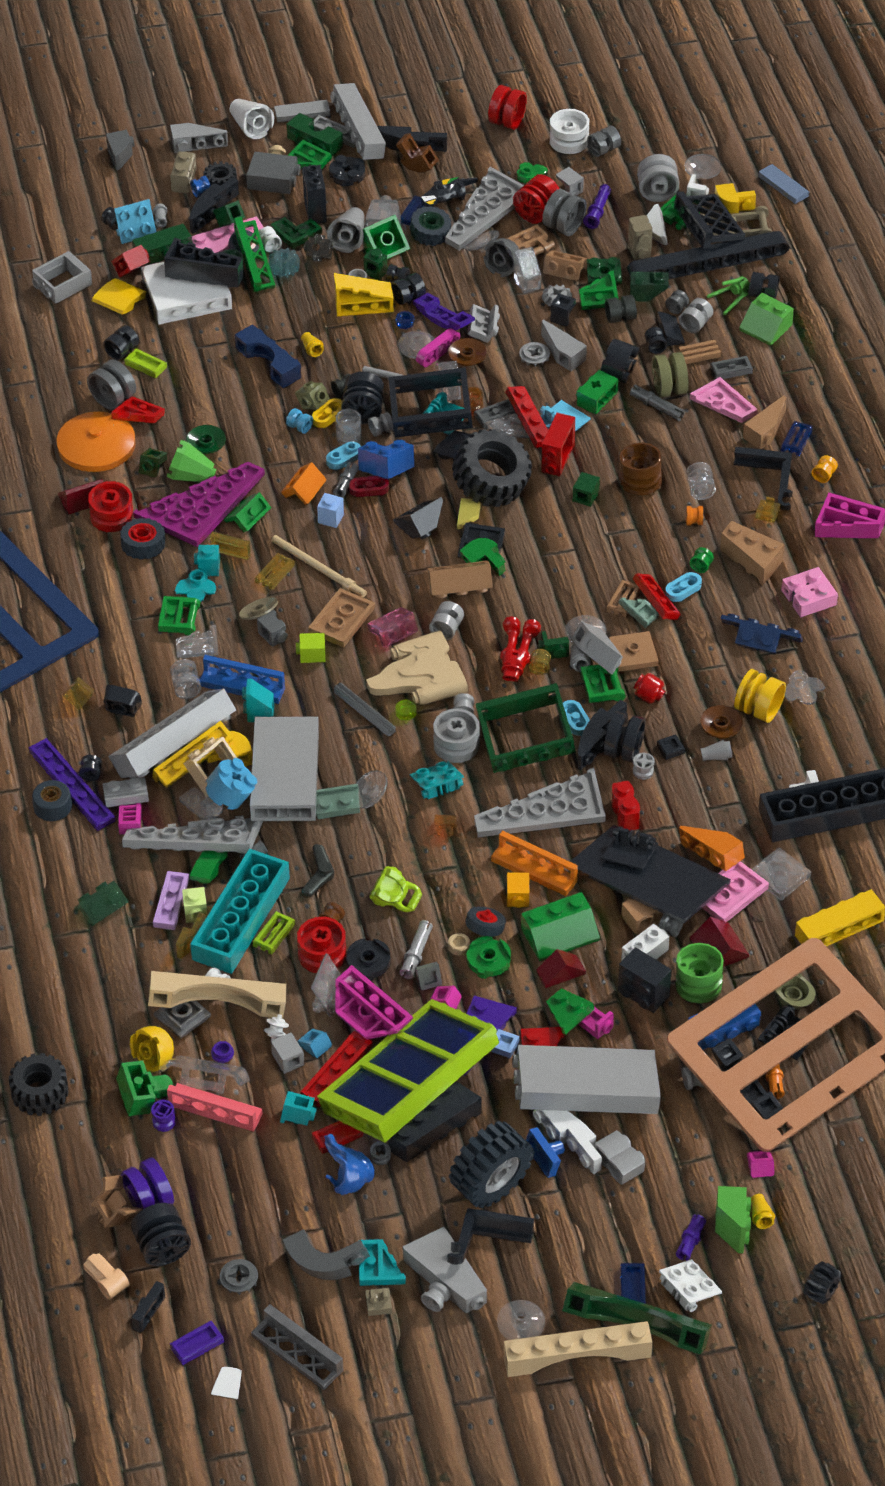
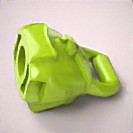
[369,866,422,913]

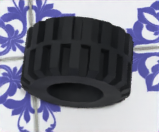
[9,1053,68,1116]

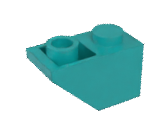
[242,679,274,722]

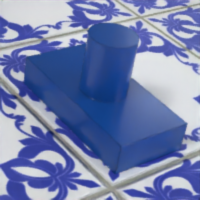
[526,1127,565,1178]

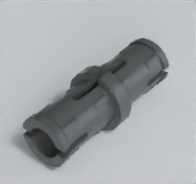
[333,462,359,498]

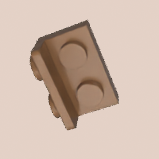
[543,250,587,281]

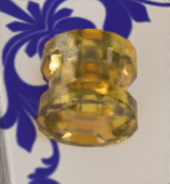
[529,649,551,675]

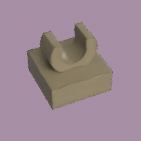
[365,1288,392,1316]

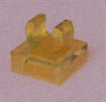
[755,496,780,523]

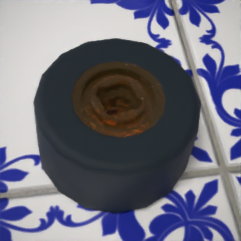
[32,780,72,822]

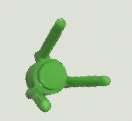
[706,276,750,315]

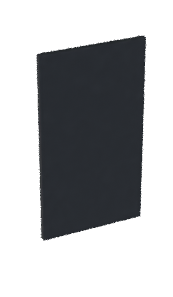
[570,825,731,923]

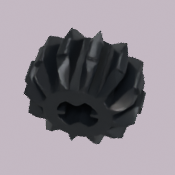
[804,1261,841,1304]

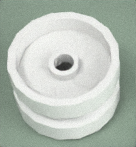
[550,109,589,154]

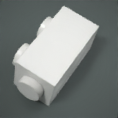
[621,924,669,961]

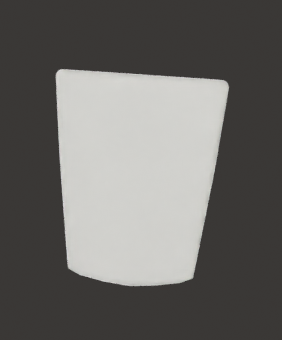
[211,1367,242,1399]

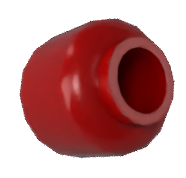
[633,673,666,704]

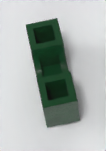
[286,113,343,156]

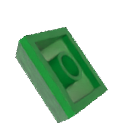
[363,215,410,259]

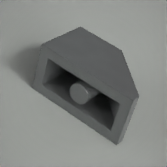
[106,129,135,170]

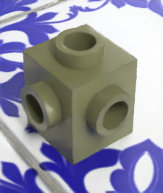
[295,381,330,411]

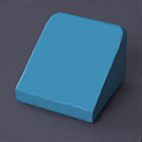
[297,1029,332,1058]

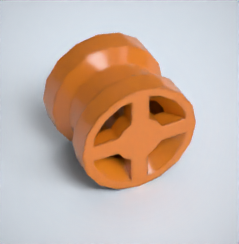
[686,506,703,526]

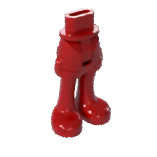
[500,616,541,682]

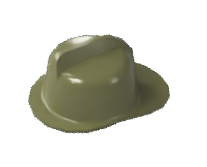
[775,974,816,1010]

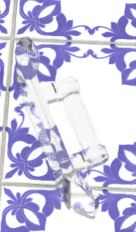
[159,1056,250,1094]

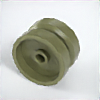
[652,352,688,397]

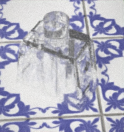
[365,195,401,227]

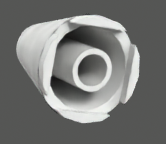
[230,99,275,139]

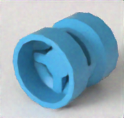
[286,408,313,434]

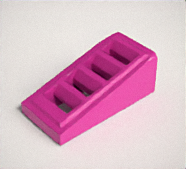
[118,803,141,835]

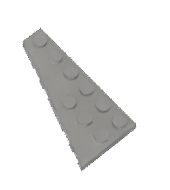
[445,167,524,251]
[474,768,606,837]
[122,815,263,853]

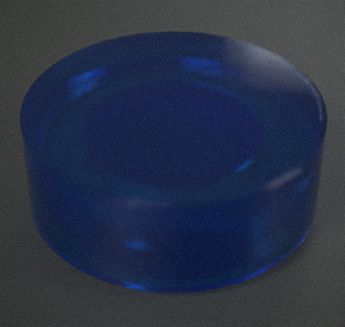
[395,311,414,329]

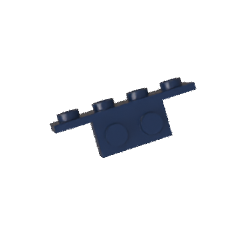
[721,613,803,654]

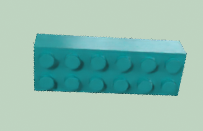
[190,848,290,974]

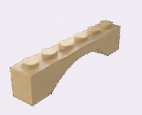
[148,971,286,1019]
[504,1321,652,1377]

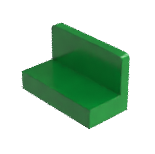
[224,492,272,533]

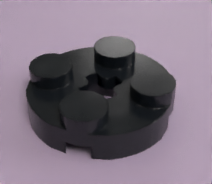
[329,155,365,186]
[346,938,391,981]

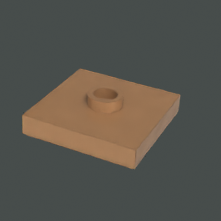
[609,631,659,672]

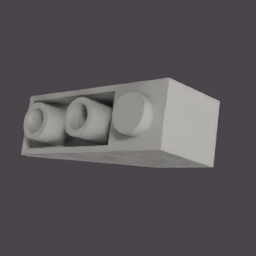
[170,123,228,153]
[541,320,587,371]
[572,621,623,674]

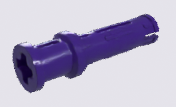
[583,184,611,229]

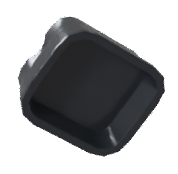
[103,685,142,717]

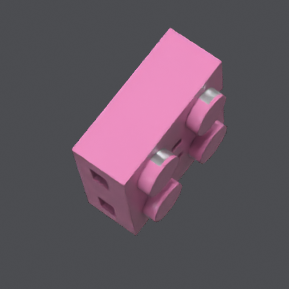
[781,567,838,618]

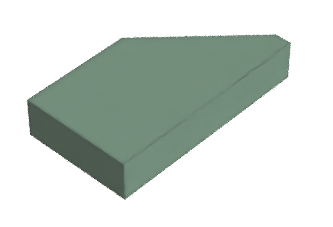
[618,598,659,628]

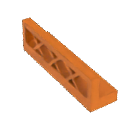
[491,830,578,896]

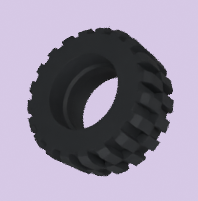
[452,429,532,507]

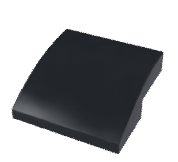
[457,523,506,558]

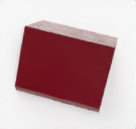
[58,479,103,515]
[689,917,749,967]

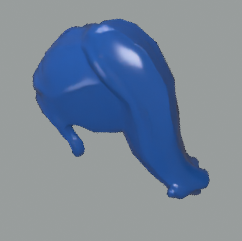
[324,1134,375,1195]

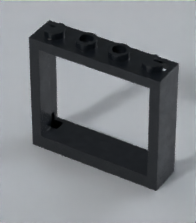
[388,367,473,438]

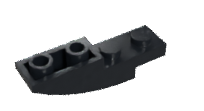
[377,126,447,152]
[189,177,239,234]
[577,700,628,770]

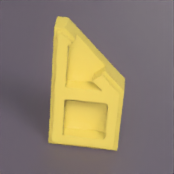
[457,498,481,529]

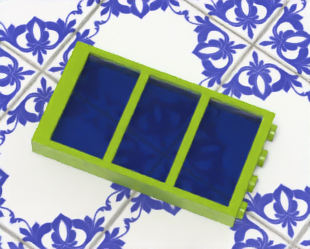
[317,999,499,1143]

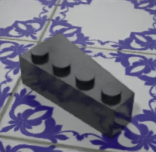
[388,1081,482,1162]

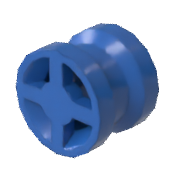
[190,176,211,198]

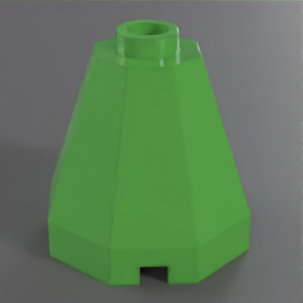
[166,440,217,482]

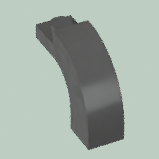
[283,1229,370,1280]

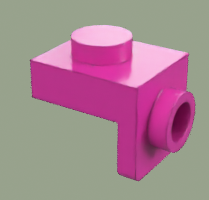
[578,1007,614,1039]

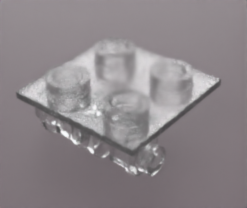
[311,953,341,1017]

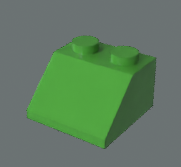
[739,293,794,346]

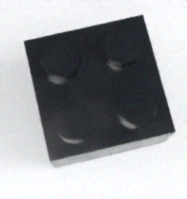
[618,947,672,1013]

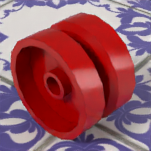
[488,85,527,130]
[88,481,133,532]
[297,917,346,974]

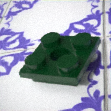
[586,257,622,286]

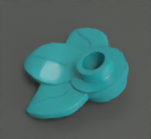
[175,569,216,602]

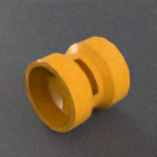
[812,455,838,483]

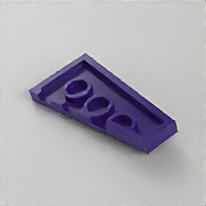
[445,996,517,1076]

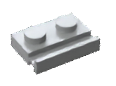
[103,778,149,807]

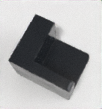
[550,293,576,327]

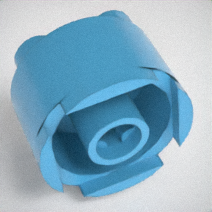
[205,758,257,810]

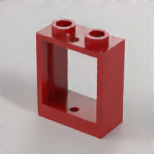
[541,413,575,477]

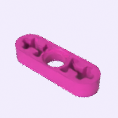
[416,328,460,367]

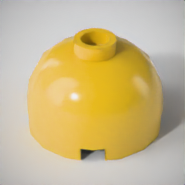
[130,1026,174,1073]

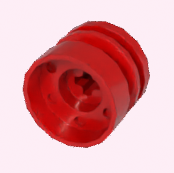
[513,174,560,224]

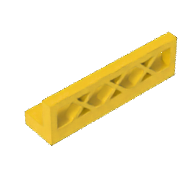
[152,721,234,788]

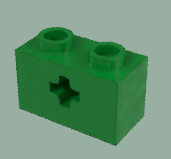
[576,370,618,415]

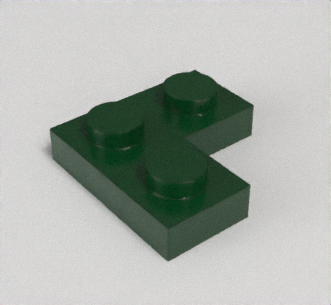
[270,217,323,249]

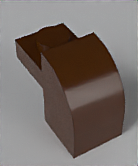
[396,133,439,173]

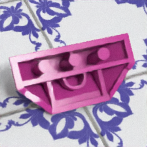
[335,965,413,1040]

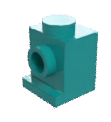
[280,1091,317,1126]

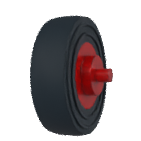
[465,907,506,937]

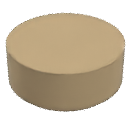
[448,933,470,956]

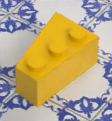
[334,273,394,317]

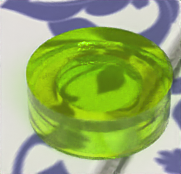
[395,700,416,720]

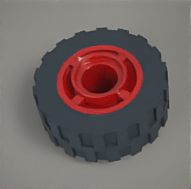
[120,518,165,560]

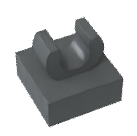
[415,962,442,991]

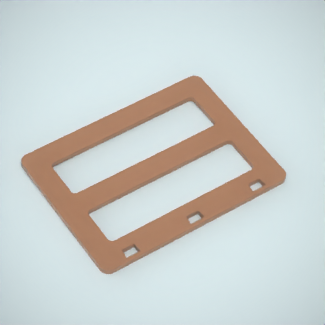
[667,938,885,1152]

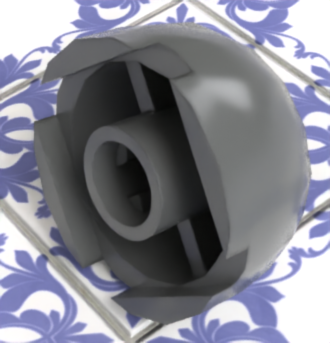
[483,238,521,277]

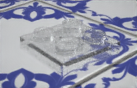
[751,848,811,901]

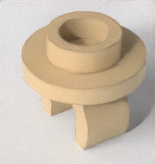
[267,145,286,155]

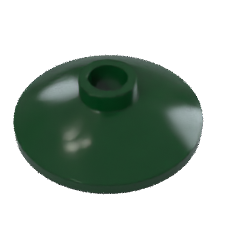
[186,425,226,454]

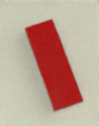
[633,573,681,620]

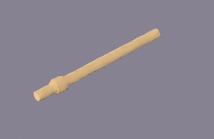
[272,535,367,598]

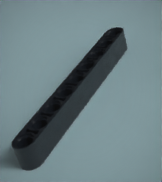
[627,231,790,286]

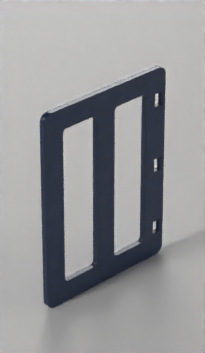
[0,531,99,692]

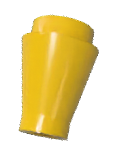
[301,332,324,357]
[751,1194,775,1229]

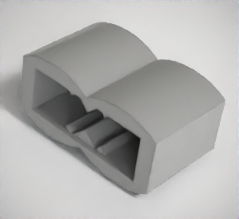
[594,1130,645,1185]

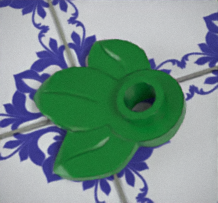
[516,162,548,183]

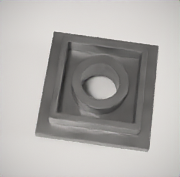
[154,1000,211,1039]

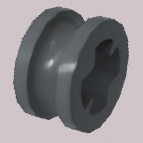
[370,1142,391,1165]

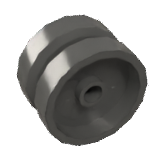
[543,189,587,236]
[87,359,136,410]

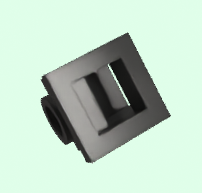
[257,610,288,647]

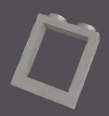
[32,251,92,304]

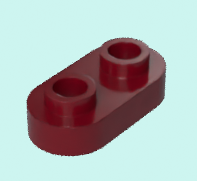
[349,476,389,497]

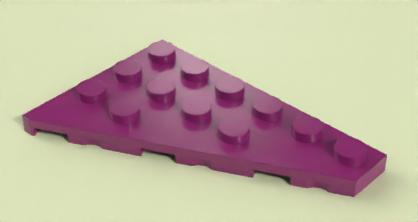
[133,462,265,547]

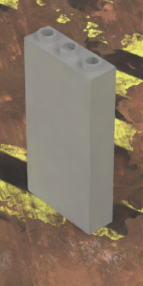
[250,717,319,821]
[512,1045,661,1114]

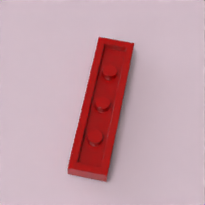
[505,386,548,448]
[300,1031,373,1108]

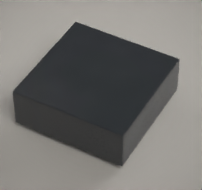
[657,734,685,760]

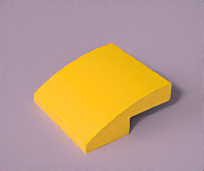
[92,278,146,315]

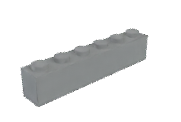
[330,83,386,160]

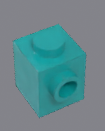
[194,545,220,576]

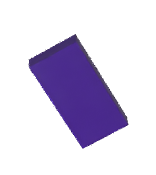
[170,1321,224,1365]

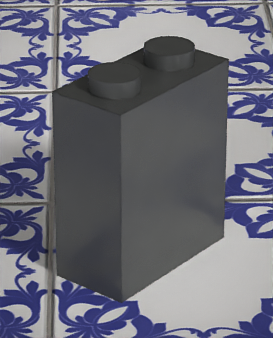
[246,152,300,194]

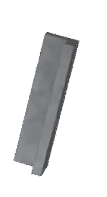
[251,1304,343,1390]

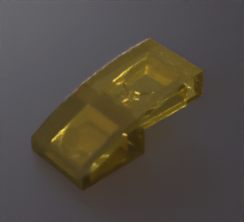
[176,912,207,959]

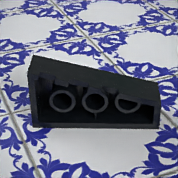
[164,238,243,288]

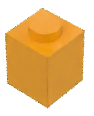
[507,873,529,908]

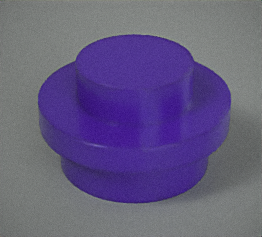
[211,1041,234,1063]

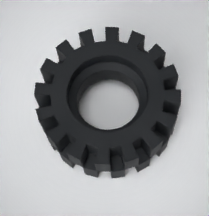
[203,161,237,186]

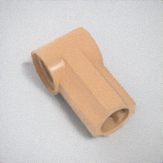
[83,1253,130,1300]

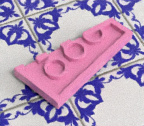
[192,216,263,254]

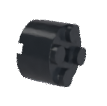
[601,339,640,384]

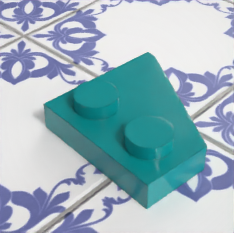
[359,1239,406,1286]

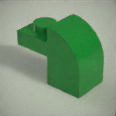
[460,538,506,576]

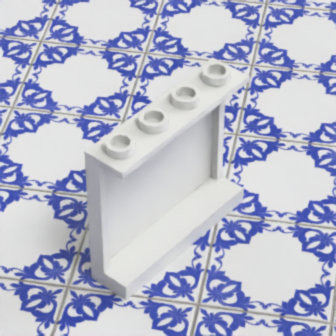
[141,262,232,324]

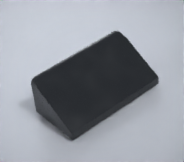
[657,311,685,346]

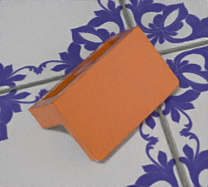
[281,462,326,505]

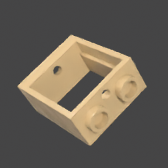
[183,737,237,805]

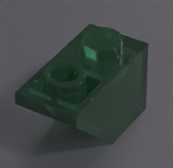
[630,272,669,302]

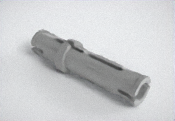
[400,920,433,979]

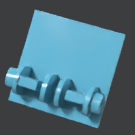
[114,199,156,244]
[540,400,591,431]

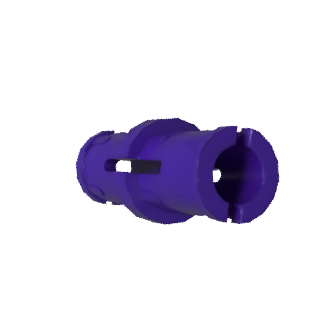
[675,1214,706,1261]

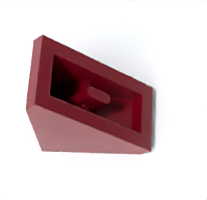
[536,949,586,989]

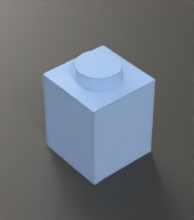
[317,493,344,528]

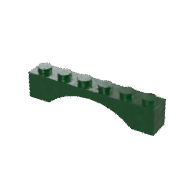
[562,1282,712,1355]

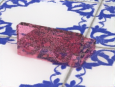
[367,607,418,647]

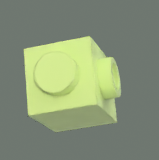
[182,887,207,923]

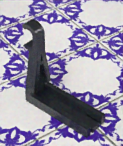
[734,447,793,511]
[447,1208,534,1265]

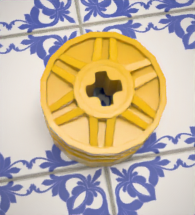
[734,669,786,723]

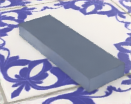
[758,164,809,204]

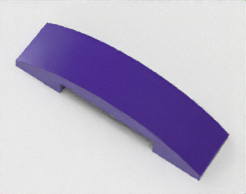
[413,293,475,330]

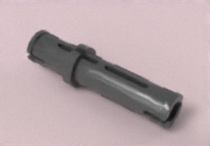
[630,384,685,421]

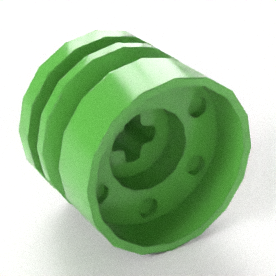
[675,943,724,1004]

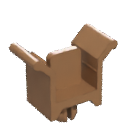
[91,1175,143,1228]

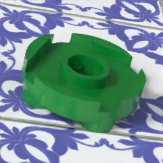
[466,936,511,979]

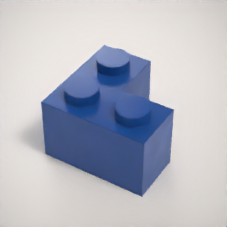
[358,440,414,479]

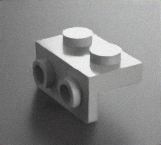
[467,304,500,343]

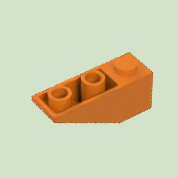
[679,826,745,871]

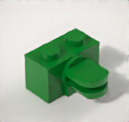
[116,1060,173,1116]

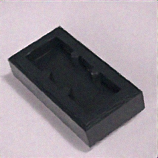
[132,1281,166,1334]

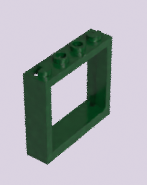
[475,683,576,773]

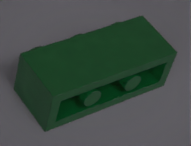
[132,223,193,266]

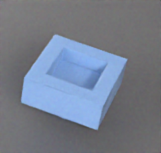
[490,1029,519,1059]

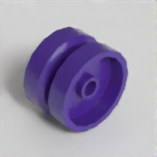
[121,1157,174,1209]

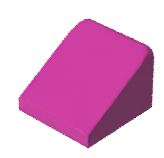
[430,985,462,1009]
[747,1151,774,1178]

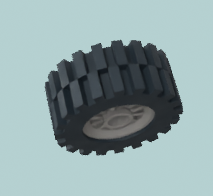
[449,1121,534,1208]

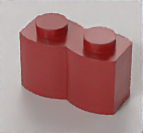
[611,781,640,831]

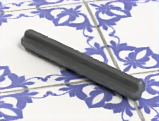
[334,683,396,736]

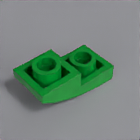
[190,850,228,884]

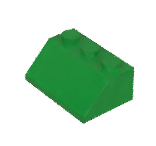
[521,892,600,961]

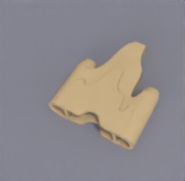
[366,630,468,705]

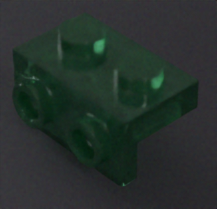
[74,881,129,926]

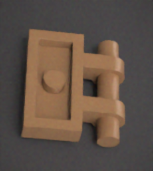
[507,224,555,261]

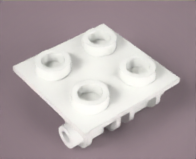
[659,1259,722,1312]

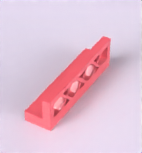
[167,1083,263,1132]

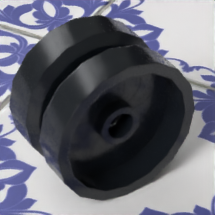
[604,711,646,762]

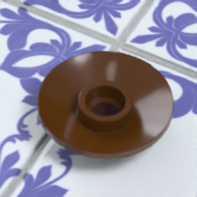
[448,338,487,366]
[700,705,743,739]

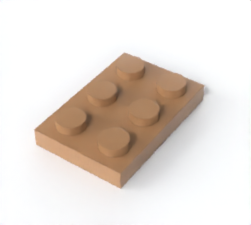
[308,588,375,648]

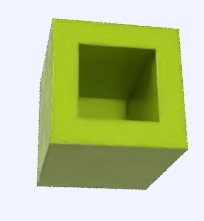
[296,633,325,663]

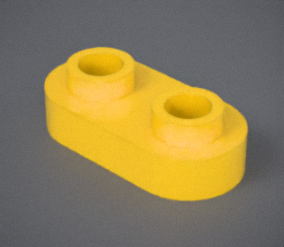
[312,399,343,428]

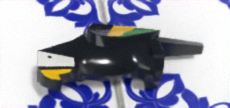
[421,177,478,207]

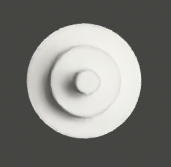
[264,1014,289,1041]

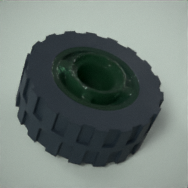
[410,206,452,246]

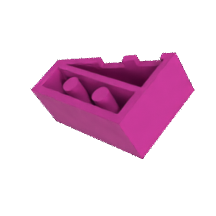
[815,493,885,538]

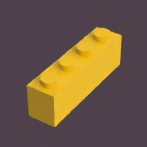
[795,889,885,946]

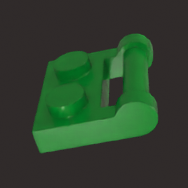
[158,596,201,636]
[581,665,626,703]

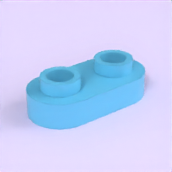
[326,442,361,470]
[665,572,702,602]
[563,700,590,736]

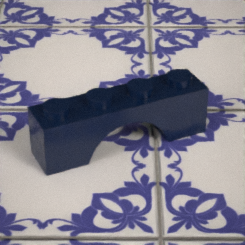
[235,324,301,388]

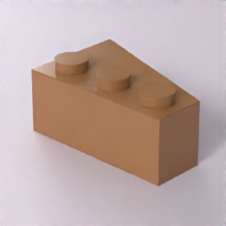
[720,521,785,586]

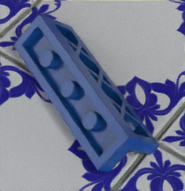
[199,655,285,704]

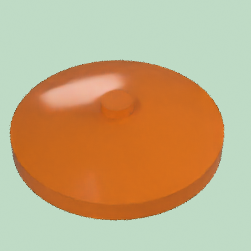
[57,411,136,472]

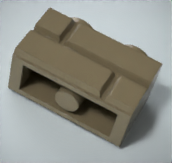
[170,151,197,193]
[628,215,653,260]

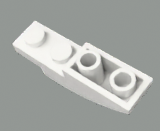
[533,1110,602,1174]

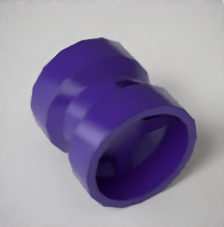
[151,1100,176,1132]

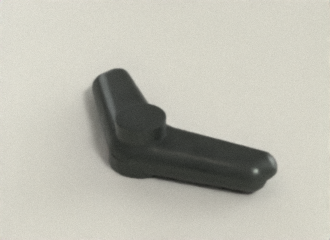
[301,844,334,897]

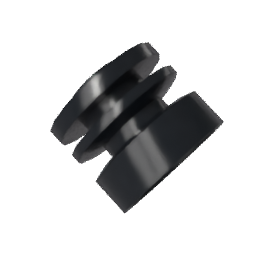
[341,372,384,424]
[130,1203,191,1266]

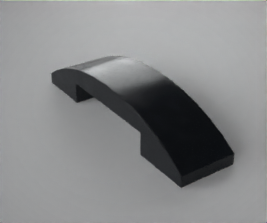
[711,1038,783,1119]

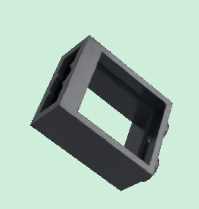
[302,165,327,224]

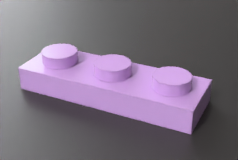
[153,871,189,930]

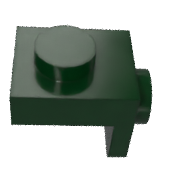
[538,631,570,660]

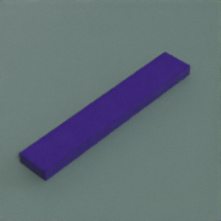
[28,738,115,831]

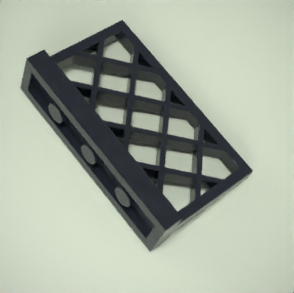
[673,192,745,249]

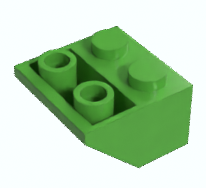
[715,1186,751,1254]

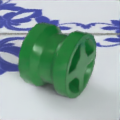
[689,547,714,573]

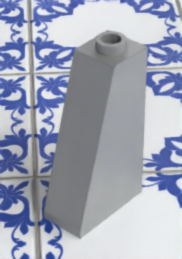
[403,1227,487,1313]

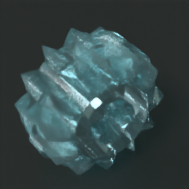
[268,248,300,278]

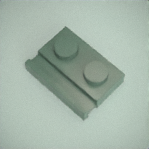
[316,784,360,819]

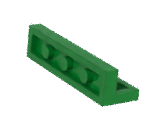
[233,217,275,292]

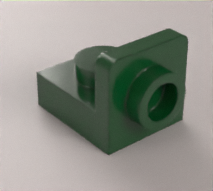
[139,448,168,477]

